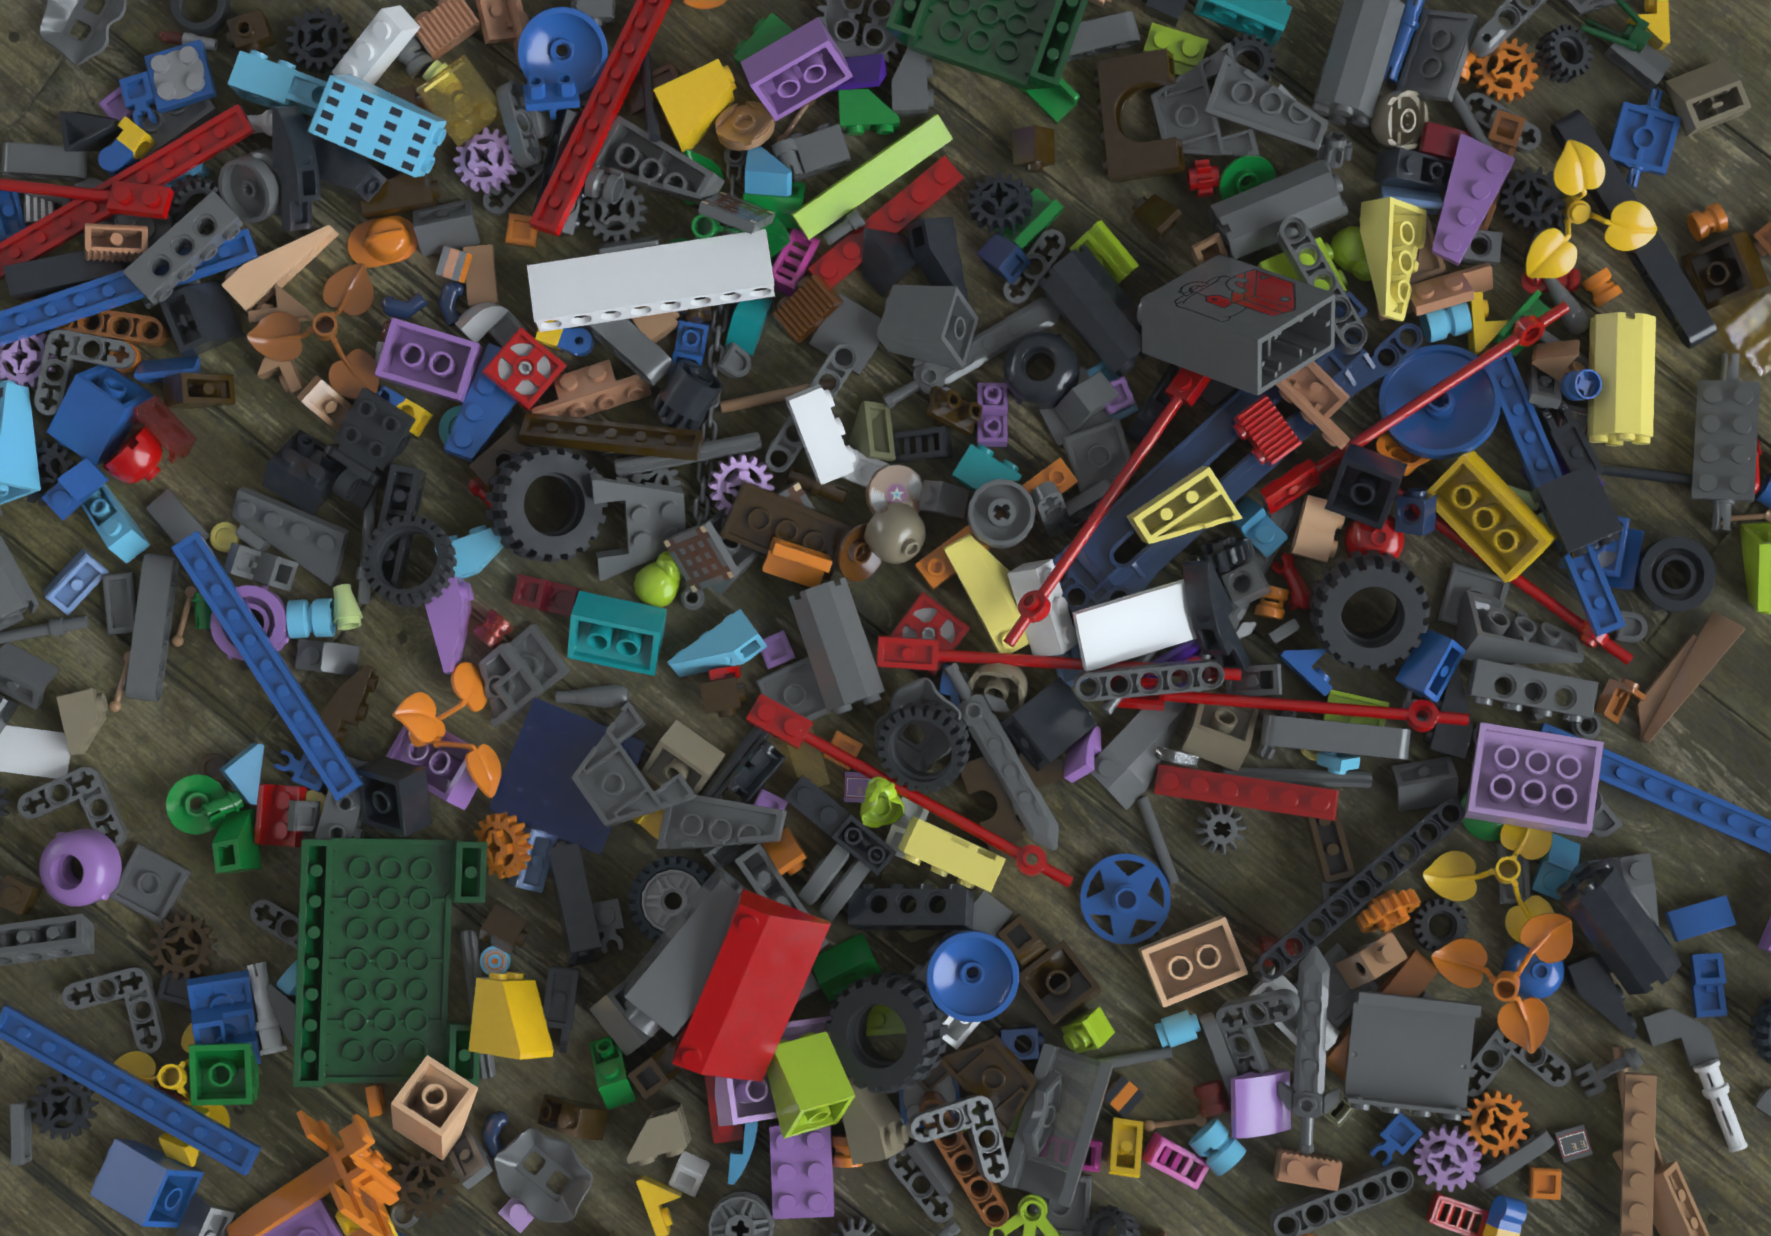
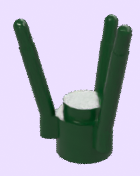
[1580,0,1652,53]

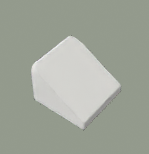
[668,1151,710,1197]

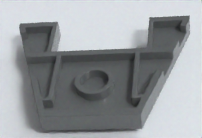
[1151,43,1260,157]
[590,474,686,581]
[571,701,697,827]

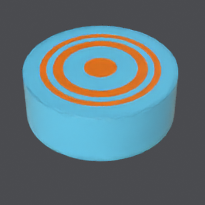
[480,946,511,975]

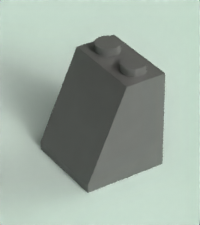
[877,285,979,370]

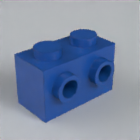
[1395,629,1466,703]

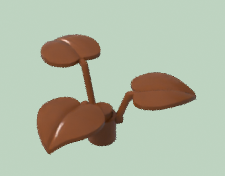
[247,263,379,399]

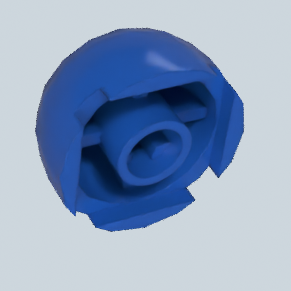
[1501,942,1565,999]

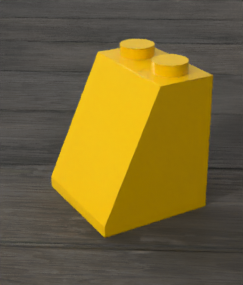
[653,59,737,154]
[468,971,554,1060]

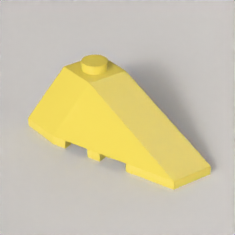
[1360,197,1427,322]
[943,533,1029,654]

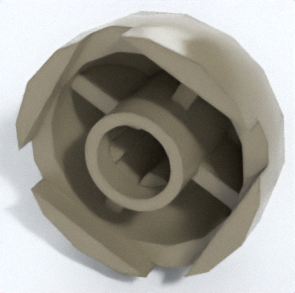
[1370,90,1429,150]
[864,502,926,564]
[968,663,1029,720]

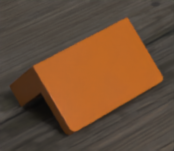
[762,537,833,588]

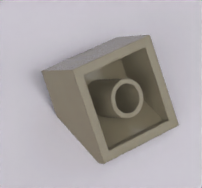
[1181,690,1259,772]
[641,720,726,795]

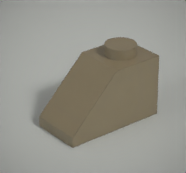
[56,688,108,756]

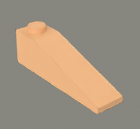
[222,225,339,312]

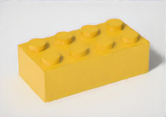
[1427,451,1557,583]

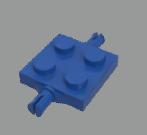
[1608,88,1681,189]

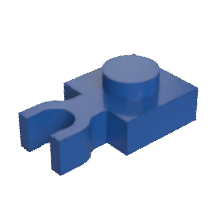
[119,71,157,128]
[274,749,325,793]
[1370,1111,1423,1167]

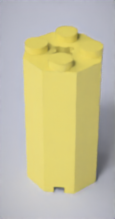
[1587,312,1656,447]

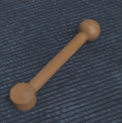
[776,99,816,142]
[1720,510,1771,525]
[172,586,198,647]
[109,651,131,712]
[1144,1114,1207,1132]

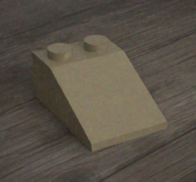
[842,1077,909,1165]

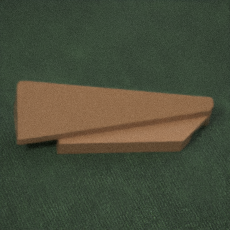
[1635,611,1745,743]
[1613,1138,1710,1236]

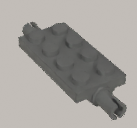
[1691,353,1760,533]

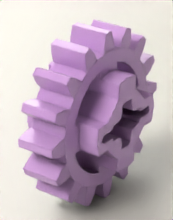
[453,128,517,194]
[0,333,58,389]
[708,453,774,515]
[1414,1124,1482,1192]

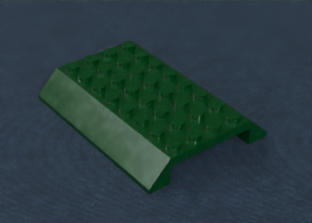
[886,0,1088,90]
[292,837,487,1087]

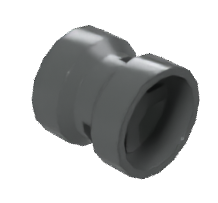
[396,37,435,79]
[584,167,624,205]

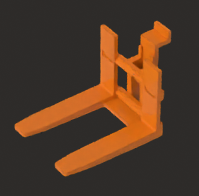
[226,1110,401,1236]

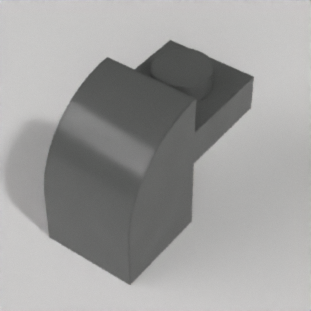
[224,542,299,592]

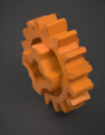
[1472,38,1539,104]
[474,812,533,879]
[1356,888,1421,933]
[1461,1089,1530,1157]

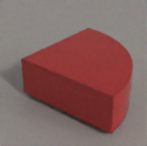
[709,666,742,682]

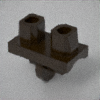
[926,385,983,436]

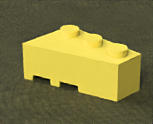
[1126,466,1242,544]
[897,816,1006,892]

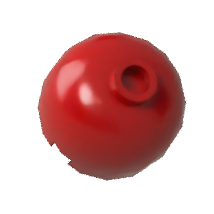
[102,425,163,484]
[1343,514,1405,559]

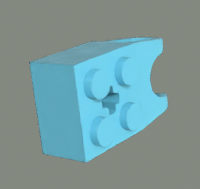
[228,50,327,117]

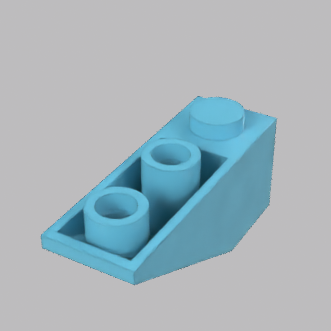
[81,484,150,563]
[434,525,504,579]
[668,609,768,677]

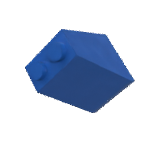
[47,365,154,466]
[90,1138,204,1228]

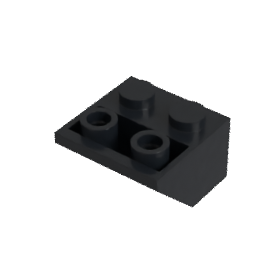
[159,280,244,358]
[262,429,347,515]

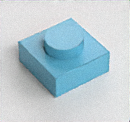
[1317,751,1360,775]

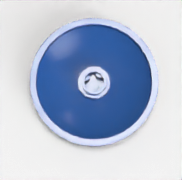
[1379,345,1501,459]

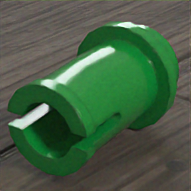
[191,593,212,629]
[202,790,244,823]

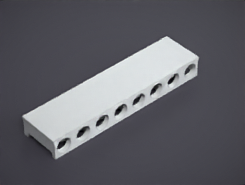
[527,229,775,332]

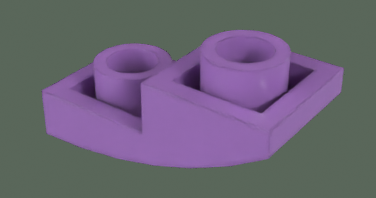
[977,383,1008,447]
[1064,726,1102,783]

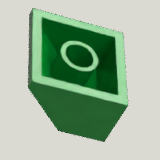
[189,1043,260,1106]

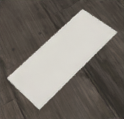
[0,725,70,779]

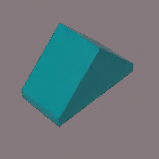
[725,298,773,357]

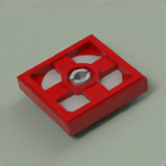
[482,327,567,411]
[890,592,970,676]

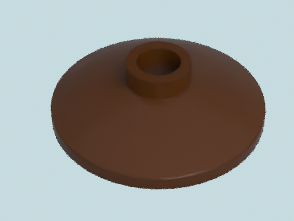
[838,523,882,582]

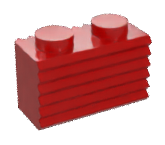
[1233,395,1302,468]

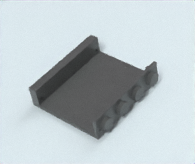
[1343,990,1481,1121]

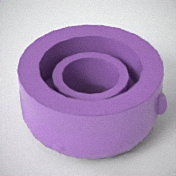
[210,585,289,661]
[39,828,122,907]

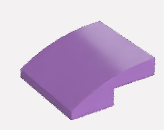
[1231,1068,1291,1139]

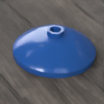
[518,6,608,95]
[927,931,1019,1022]

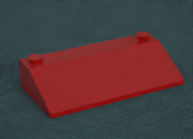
[672,889,831,1082]

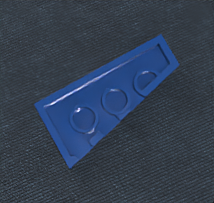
[444,343,517,462]

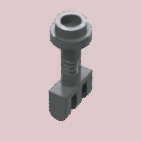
[1572,1047,1644,1098]

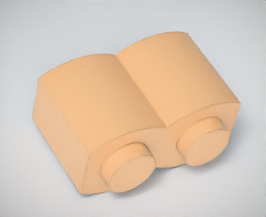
[1290,495,1345,563]

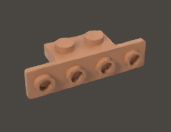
[475,0,529,69]
[1375,263,1493,321]
[531,360,652,418]
[1276,361,1350,449]

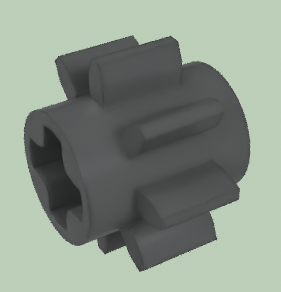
[1315,131,1353,168]

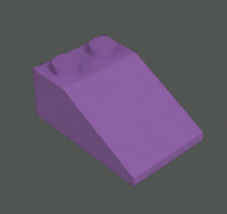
[425,575,474,675]
[386,726,478,810]

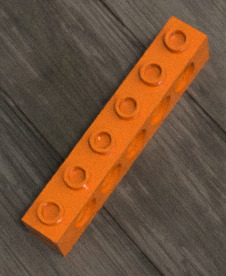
[915,457,1078,591]

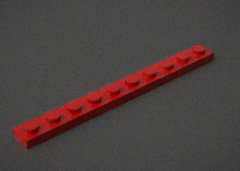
[529,0,672,237]
[0,104,256,281]

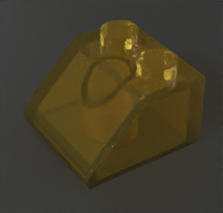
[416,54,502,147]

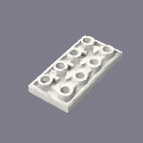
[1072,579,1197,672]

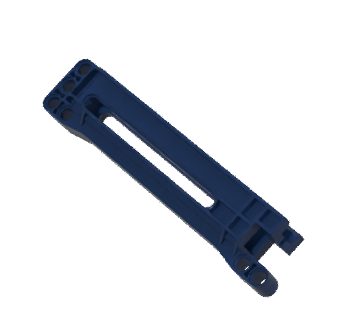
[1052,291,1423,616]

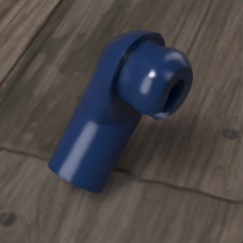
[438,281,464,327]
[381,292,428,320]
[481,1111,508,1157]

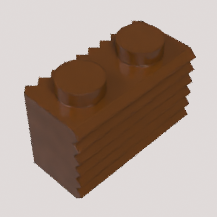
[772,275,844,343]

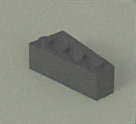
[592,115,725,204]

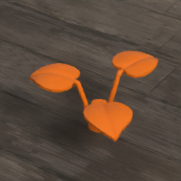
[392,662,501,799]
[1431,913,1573,1054]

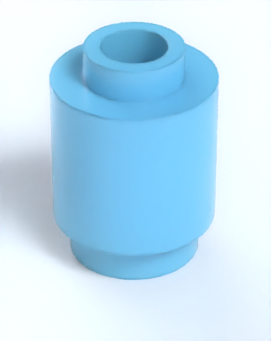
[1154,1010,1201,1048]

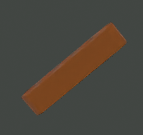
[20,299,170,348]
[1326,948,1438,1082]
[919,1091,1009,1228]

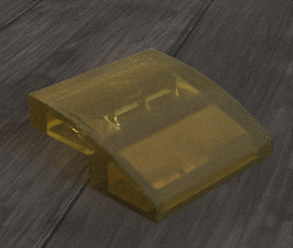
[1719,292,1771,377]

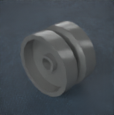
[218,148,282,223]
[967,479,1035,549]
[797,843,871,922]

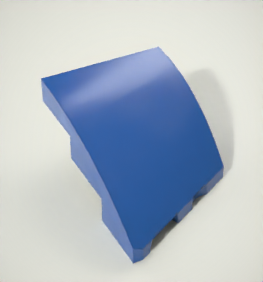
[187,970,261,1064]

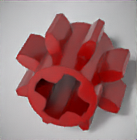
[1187,159,1220,197]

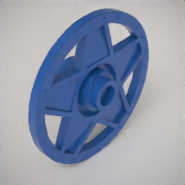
[1080,853,1171,944]

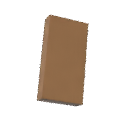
[463,244,499,307]

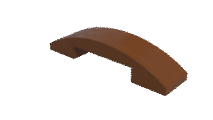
[1478,110,1527,231]

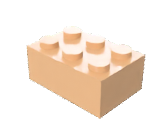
[1138,915,1248,1008]

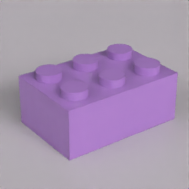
[740,17,853,121]
[375,317,484,404]
[769,1122,835,1219]

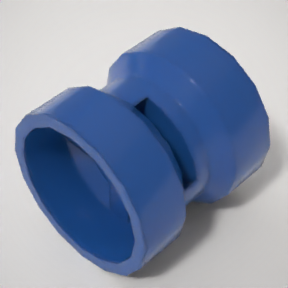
[1561,369,1602,401]

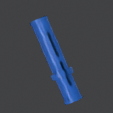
[1383,0,1426,84]

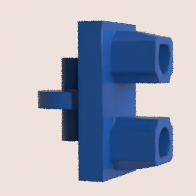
[523,72,580,120]

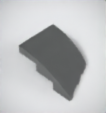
[479,624,571,727]

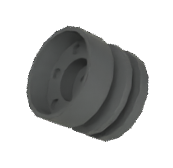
[708,1189,775,1236]

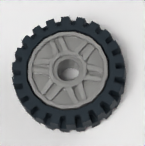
[629,856,711,942]

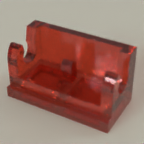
[131,395,197,464]

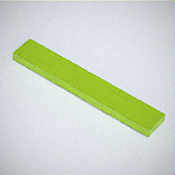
[791,114,953,240]

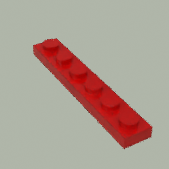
[808,155,964,289]
[1154,764,1339,821]

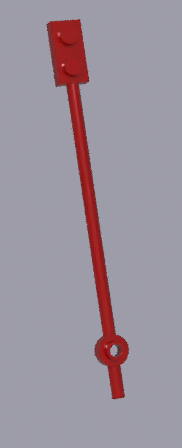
[0,178,174,220]
[1259,301,1570,515]
[1004,368,1211,647]
[1335,447,1633,665]
[877,635,1241,682]
[1104,675,1469,732]
[746,694,1074,888]

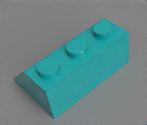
[1193,0,1292,47]
[567,591,667,676]

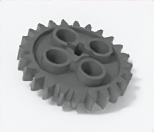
[817,0,905,63]

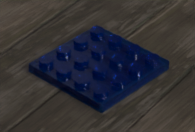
[489,698,647,854]

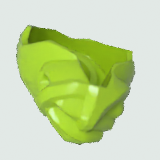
[1330,226,1372,281]
[634,551,683,608]
[860,777,905,828]

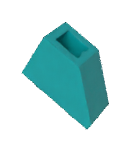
[951,444,1022,492]

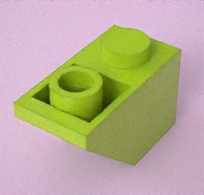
[1060,1006,1115,1054]

